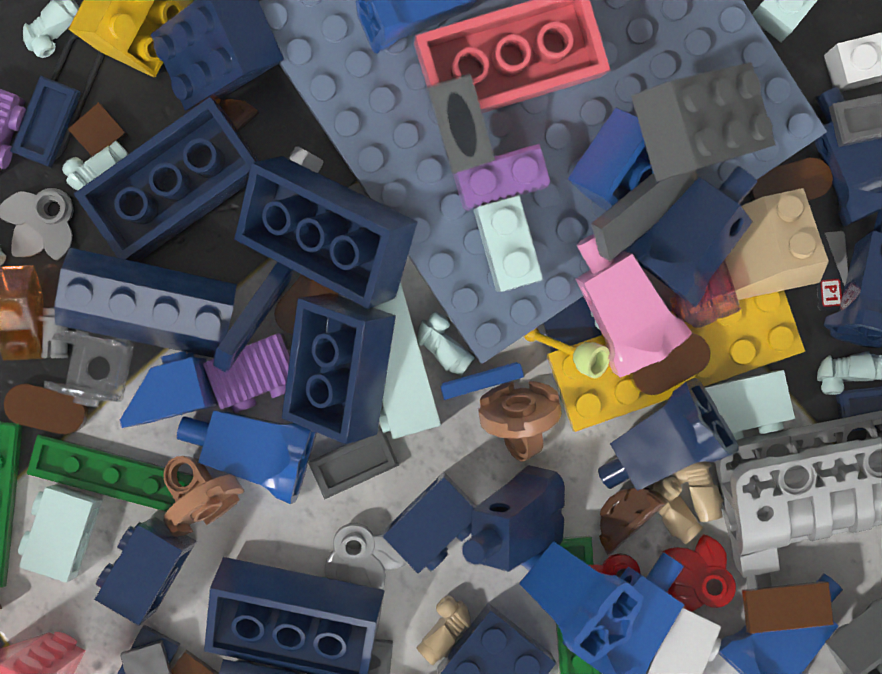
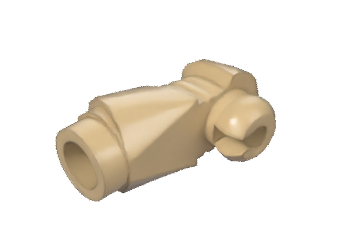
[673,461,723,522]
[650,477,703,544]
[416,596,471,665]

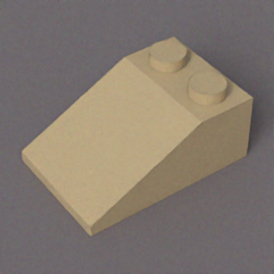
[698,188,829,308]

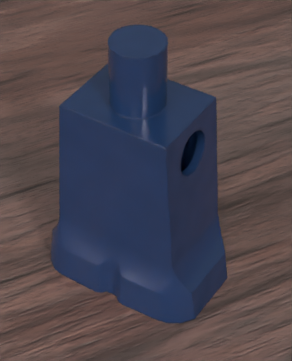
[814,87,882,227]
[625,166,757,308]
[824,209,882,348]
[598,378,739,491]
[462,465,565,572]

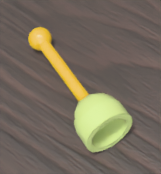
[524,328,610,378]

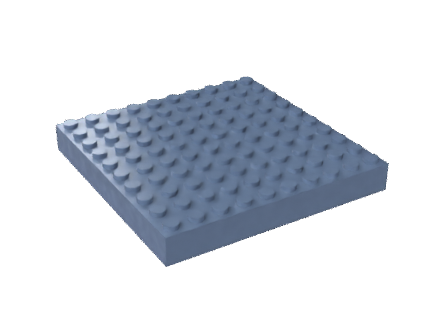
[259,0,827,364]

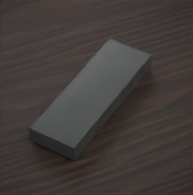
[591,170,698,261]

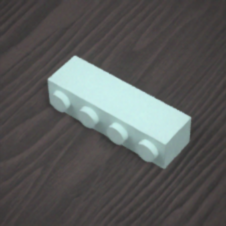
[345,282,441,439]

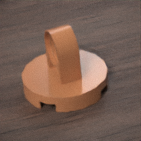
[478,381,562,462]
[163,456,244,537]

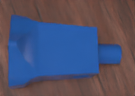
[356,0,477,54]
[177,410,317,504]
[519,541,644,664]
[562,552,684,674]
[718,573,843,674]

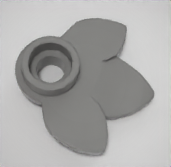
[0,188,74,261]
[325,523,407,590]

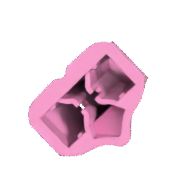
[575,234,692,377]

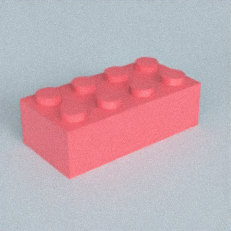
[414,0,610,113]

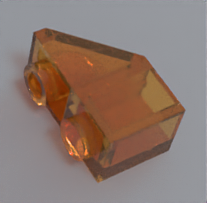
[0,265,44,360]

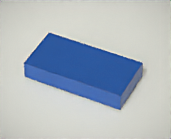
[440,362,524,400]

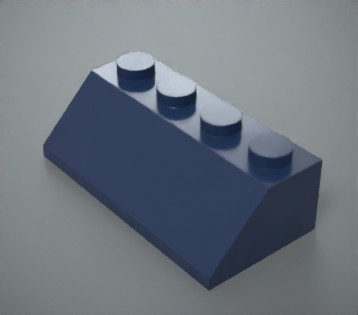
[54,248,237,358]
[204,557,385,674]

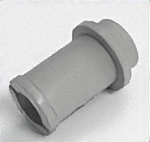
[39,308,69,358]

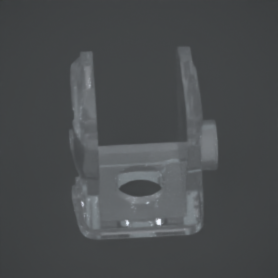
[45,330,133,407]

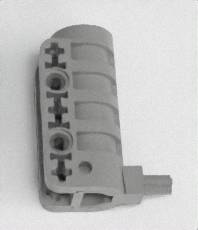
[715,411,882,589]

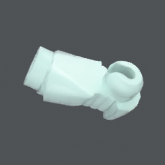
[23,0,80,58]
[62,141,129,190]
[417,312,476,377]
[817,351,882,395]

